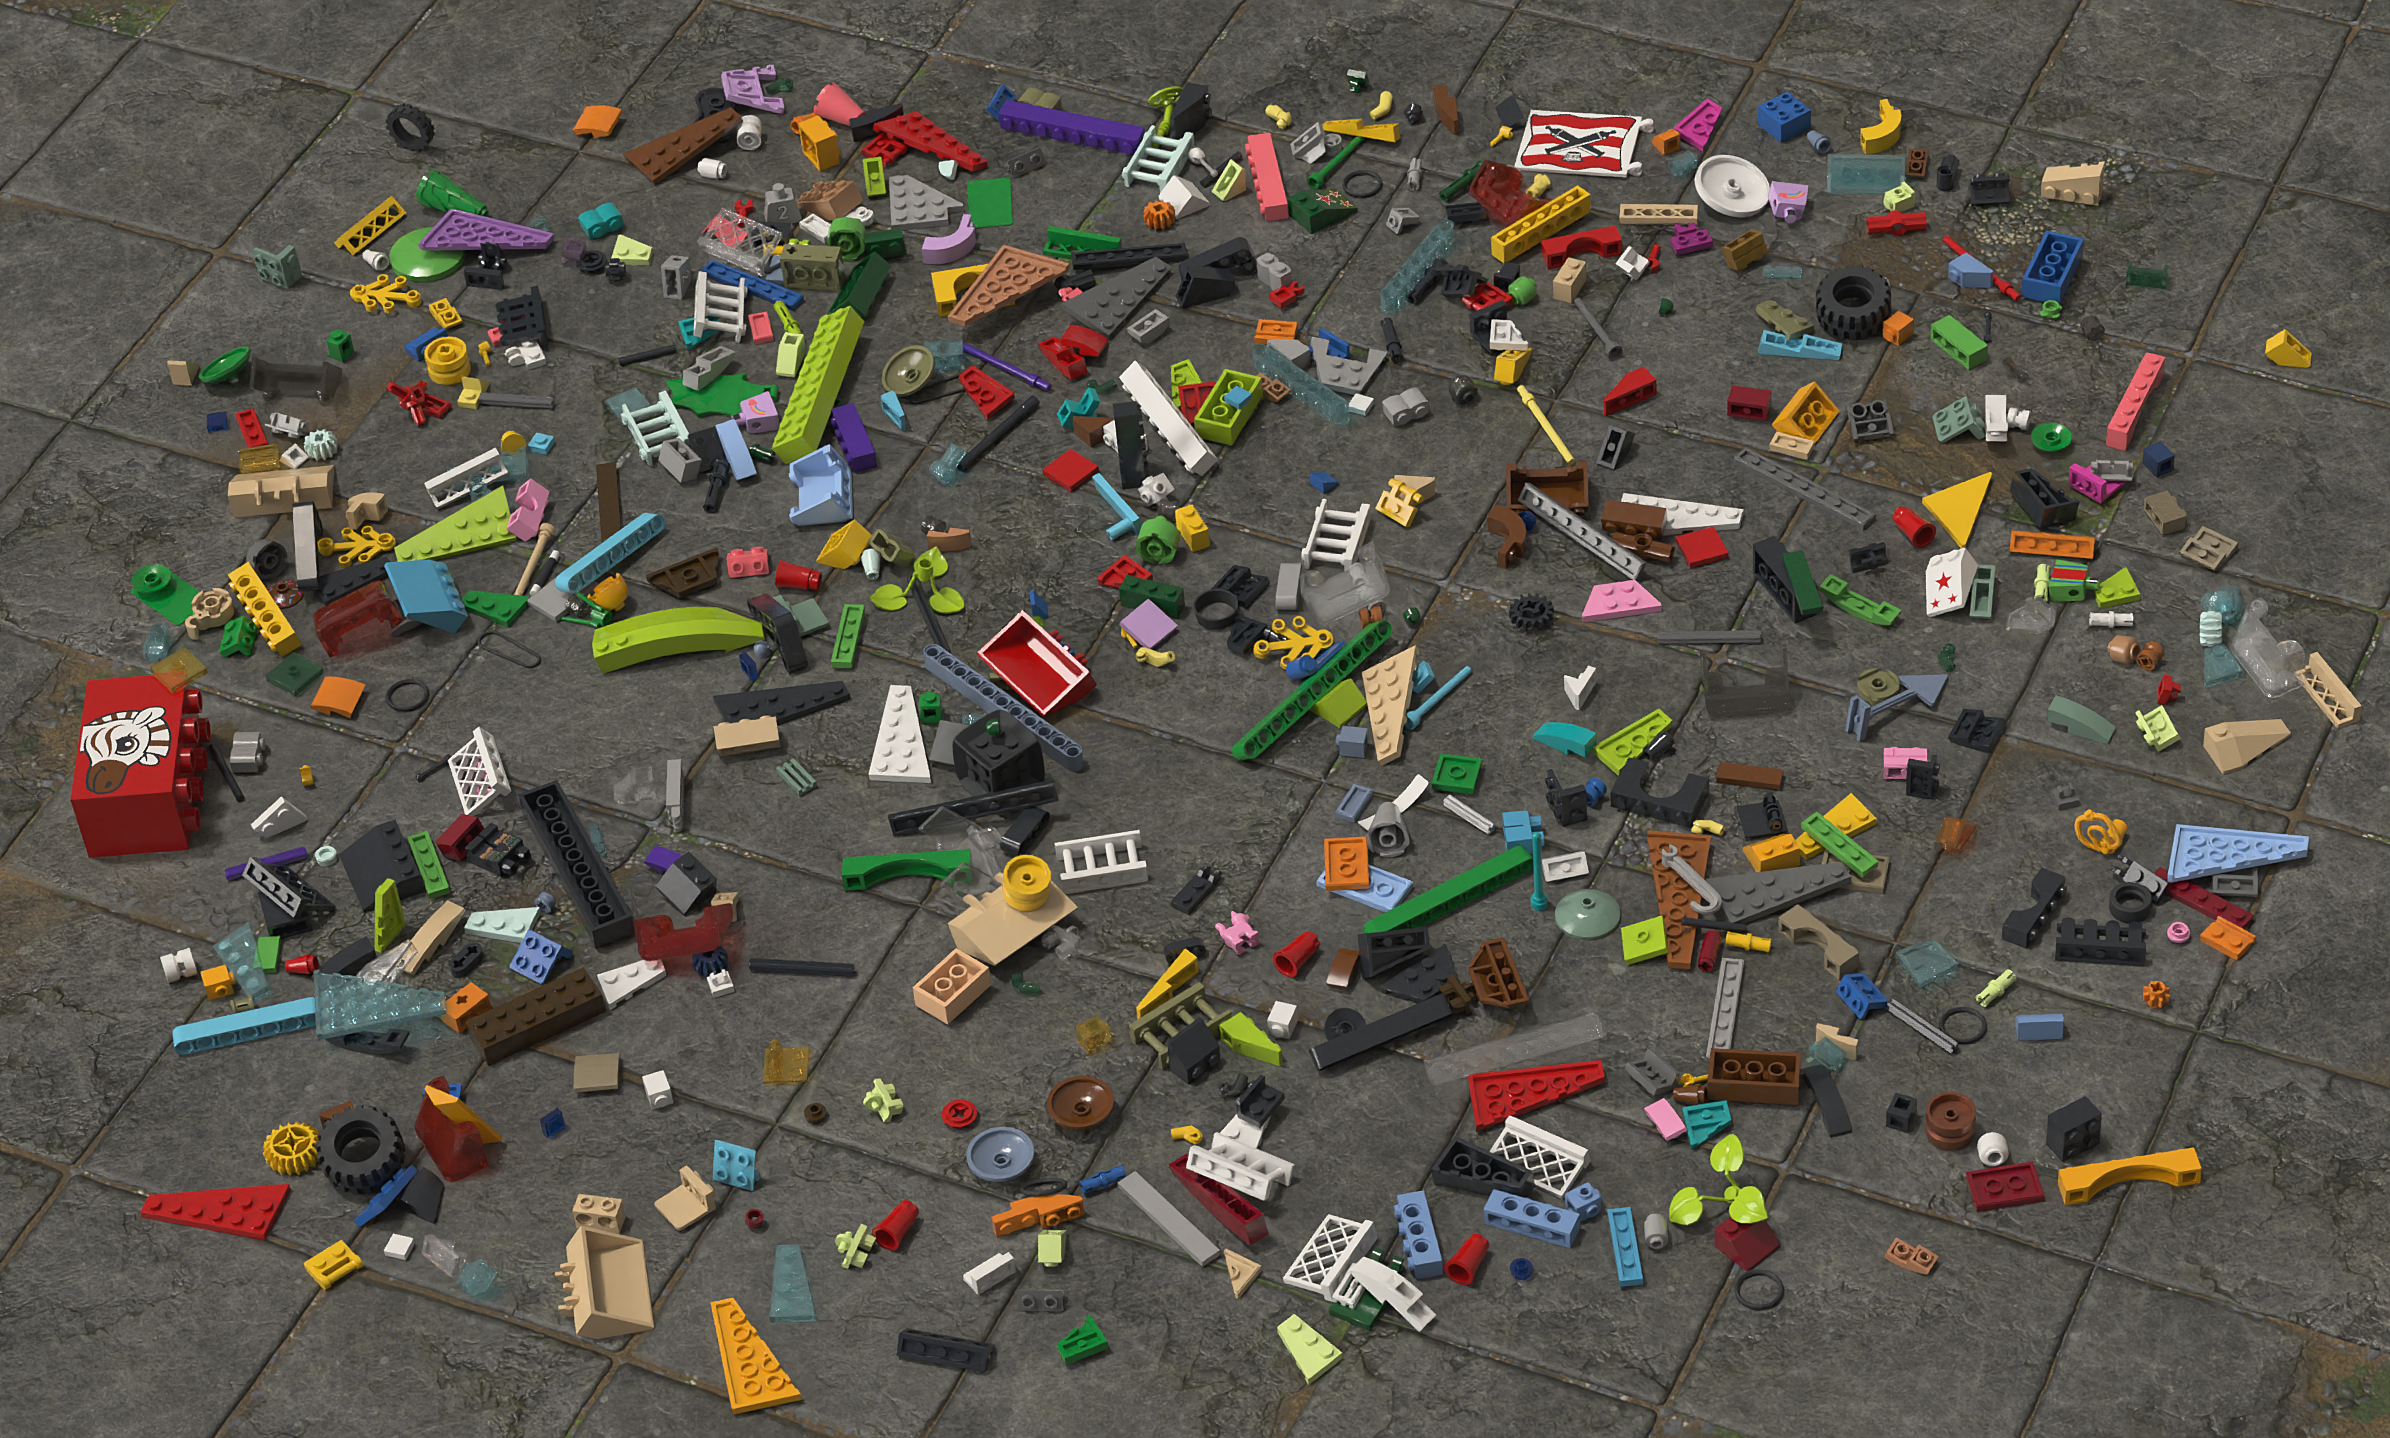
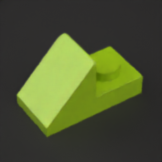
[863,157,886,197]

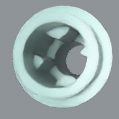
[861,549,881,580]

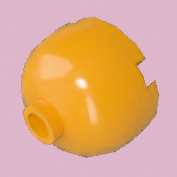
[587,573,628,612]

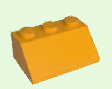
[1772,381,1839,444]

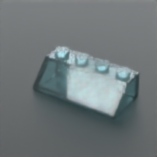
[1827,154,1905,194]

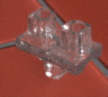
[1042,924,1081,960]

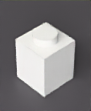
[1267,1001,1298,1039]
[642,1070,673,1110]

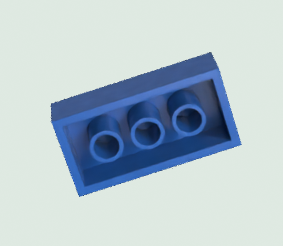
[2022,230,2084,305]

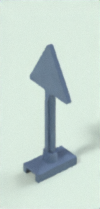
[1845,674,1948,742]

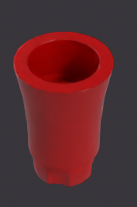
[1892,506,1936,548]
[775,560,822,591]
[1272,932,1320,978]
[872,1200,919,1251]
[1444,1233,1489,1285]

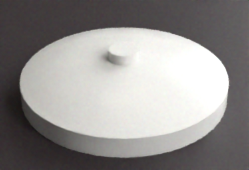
[1695,155,1770,217]

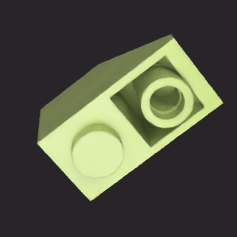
[776,332,806,377]

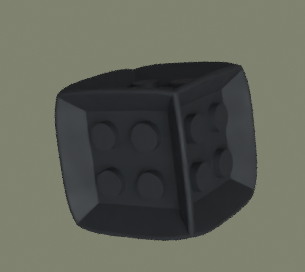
[952,709,1045,796]

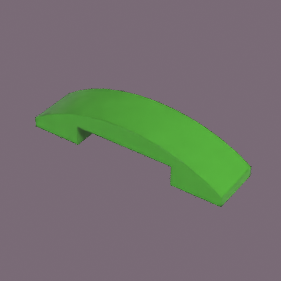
[1819,574,1902,625]

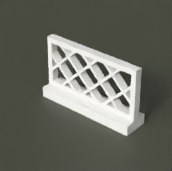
[448,727,511,816]
[1490,1115,1590,1200]
[1283,1214,1378,1302]

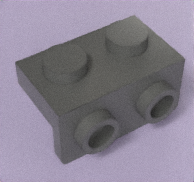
[1625,1048,1679,1096]

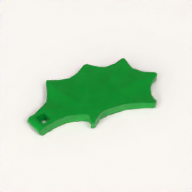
[666,365,779,418]

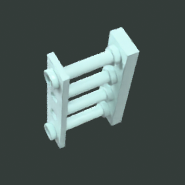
[1122,125,1195,193]
[620,391,691,467]

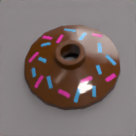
[267,580,304,609]

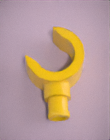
[299,765,314,787]

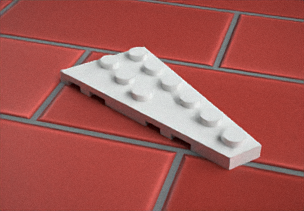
[1610,493,1743,539]
[869,685,931,783]

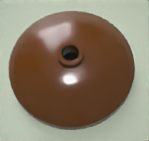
[1047,1076,1114,1130]

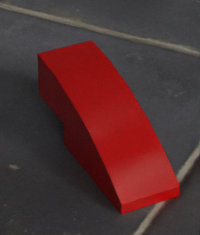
[1038,336,1088,380]

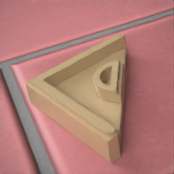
[1224,1249,1262,1299]

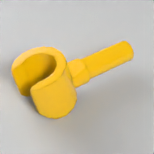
[1489,126,1513,147]
[478,341,491,366]
[1121,627,1138,649]
[1678,1073,1708,1087]

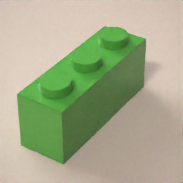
[1930,315,1988,370]

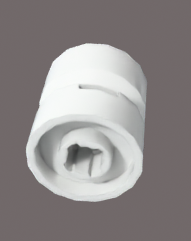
[737,115,762,150]
[160,948,197,983]

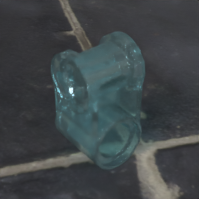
[142,623,172,661]

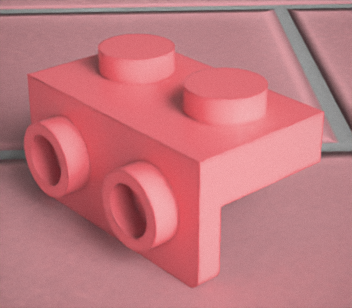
[726,547,769,578]

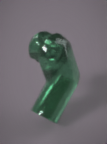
[765,78,793,95]
[1087,379,1117,394]
[1938,643,1956,672]
[1011,973,1040,994]

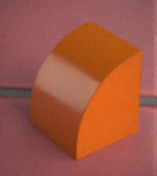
[1652,129,1680,156]

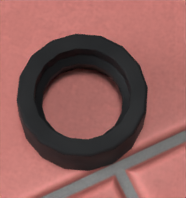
[2109,882,2152,923]

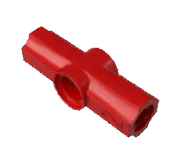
[1866,210,1927,236]

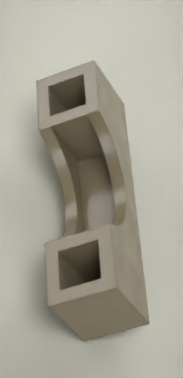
[1778,904,1859,980]

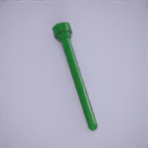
[1307,136,1365,190]

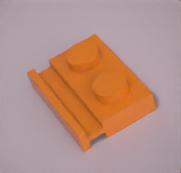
[1254,319,1298,345]
[2200,916,2256,961]

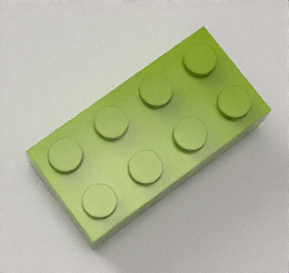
[1194,369,1263,446]

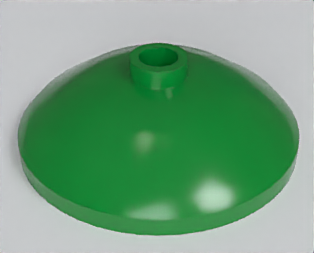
[199,346,251,383]

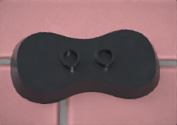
[693,88,738,143]

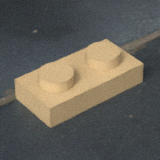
[1769,432,1814,460]

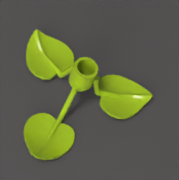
[870,546,964,614]
[1669,1134,1769,1225]

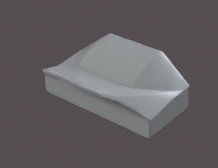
[1290,122,1325,164]
[1127,309,1169,344]

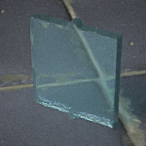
[605,387,650,421]

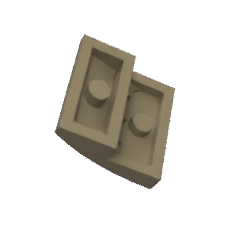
[2179,526,2239,571]
[574,1053,620,1092]

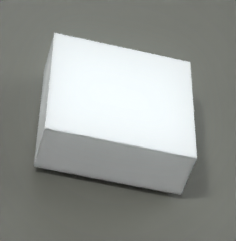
[1347,394,1374,416]
[384,1234,415,1260]

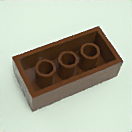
[1707,1048,1801,1105]

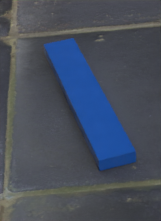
[700,260,804,311]

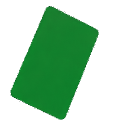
[967,178,1013,228]
[130,571,200,625]

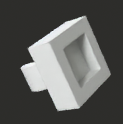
[707,970,734,998]

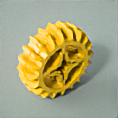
[263,1121,319,1176]

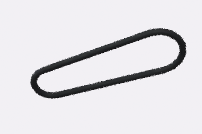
[907,373,965,404]
[478,631,541,668]

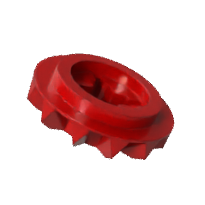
[942,1099,978,1129]

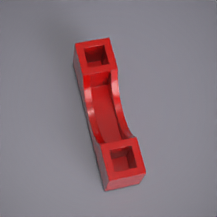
[1541,225,1622,270]

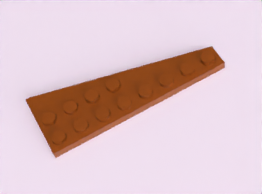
[1647,830,1711,969]

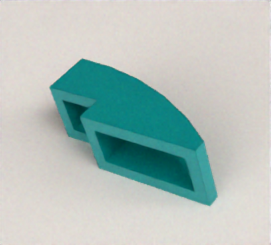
[1533,722,1597,757]

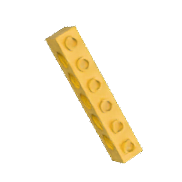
[1491,185,1591,263]
[228,562,303,657]

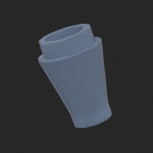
[1807,130,1832,154]

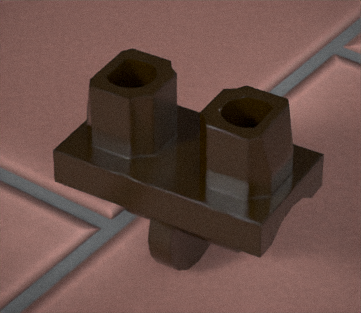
[1438,974,1477,1017]

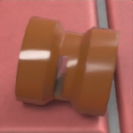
[1359,606,1383,630]
[2136,641,2165,671]

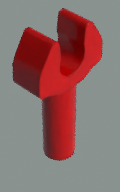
[734,199,754,227]
[1643,244,1661,274]

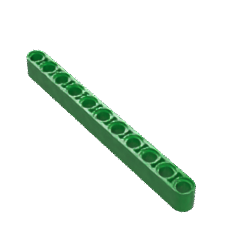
[1232,620,1392,761]

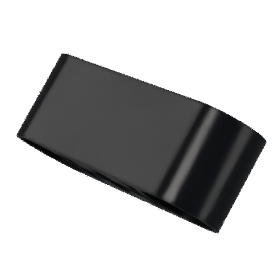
[1000,806,1050,856]

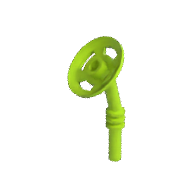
[1148,86,1183,149]

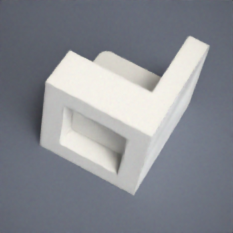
[1616,246,1649,280]

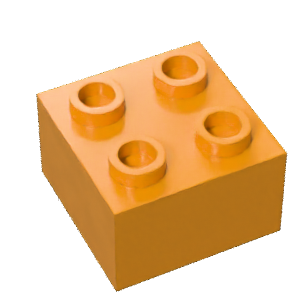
[798,115,840,172]

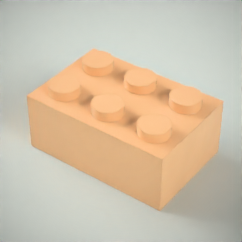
[913,948,991,1024]

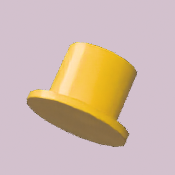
[501,431,526,457]

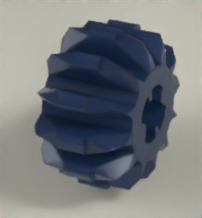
[692,942,728,979]

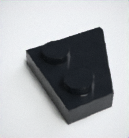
[1227,614,1268,655]

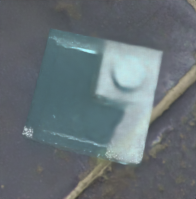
[1896,940,1958,988]

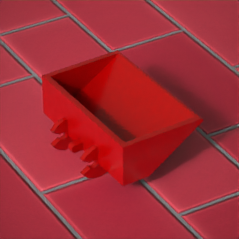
[977,610,1097,717]

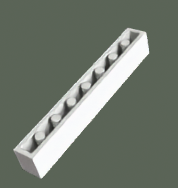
[1119,361,1218,476]

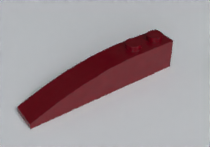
[1168,1154,1269,1246]

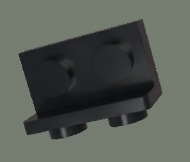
[1906,754,1940,800]
[1236,1075,1285,1128]

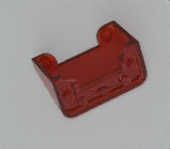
[1470,159,1553,227]
[312,581,403,657]
[633,903,733,961]
[414,1075,489,1182]

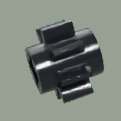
[605,258,626,281]

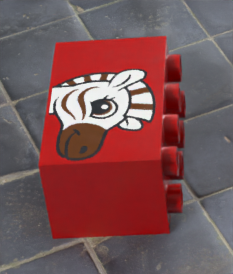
[70,672,211,858]

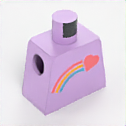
[1768,181,1808,223]
[731,391,780,434]

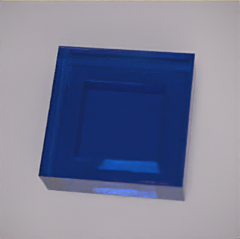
[207,411,228,432]
[739,651,758,680]
[540,1108,565,1138]

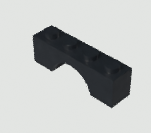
[2002,867,2067,949]

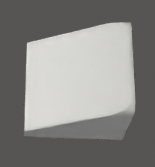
[279,444,309,469]

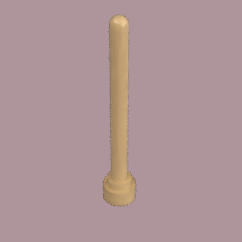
[514,523,556,596]

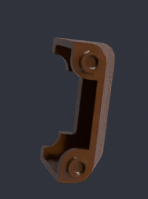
[1506,461,1589,517]

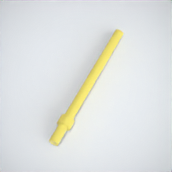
[1517,385,1575,465]

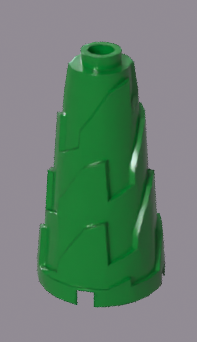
[416,169,489,217]

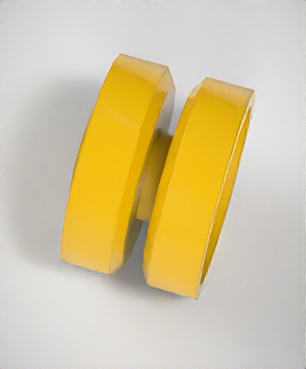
[425,337,471,385]
[1002,855,1051,911]

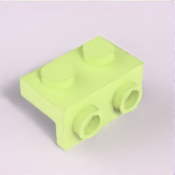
[2136,706,2181,752]

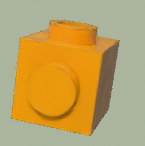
[201,964,236,1001]

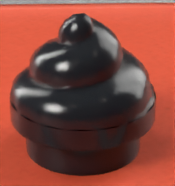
[1404,103,1423,124]

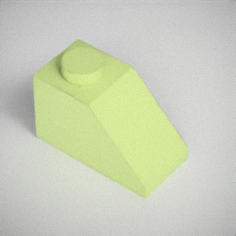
[1038,1230,1066,1267]

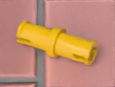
[1725,931,1771,953]

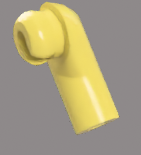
[1691,820,1725,836]

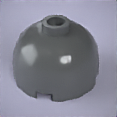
[246,539,287,580]

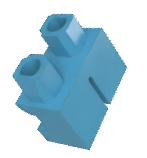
[1502,811,1544,853]

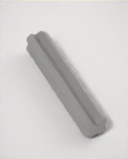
[1443,795,1495,834]

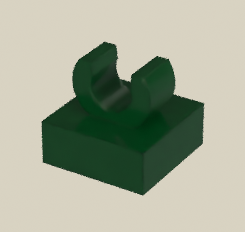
[1347,69,1369,93]

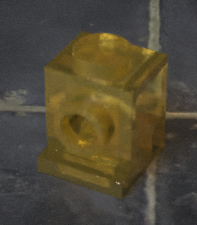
[1075,1015,1111,1055]

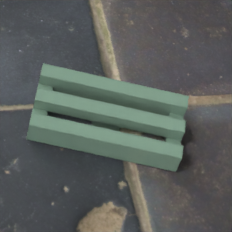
[776,758,817,796]

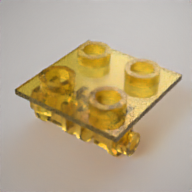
[763,1039,809,1083]

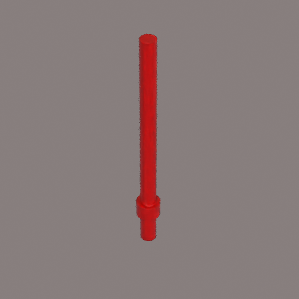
[1943,235,2022,302]

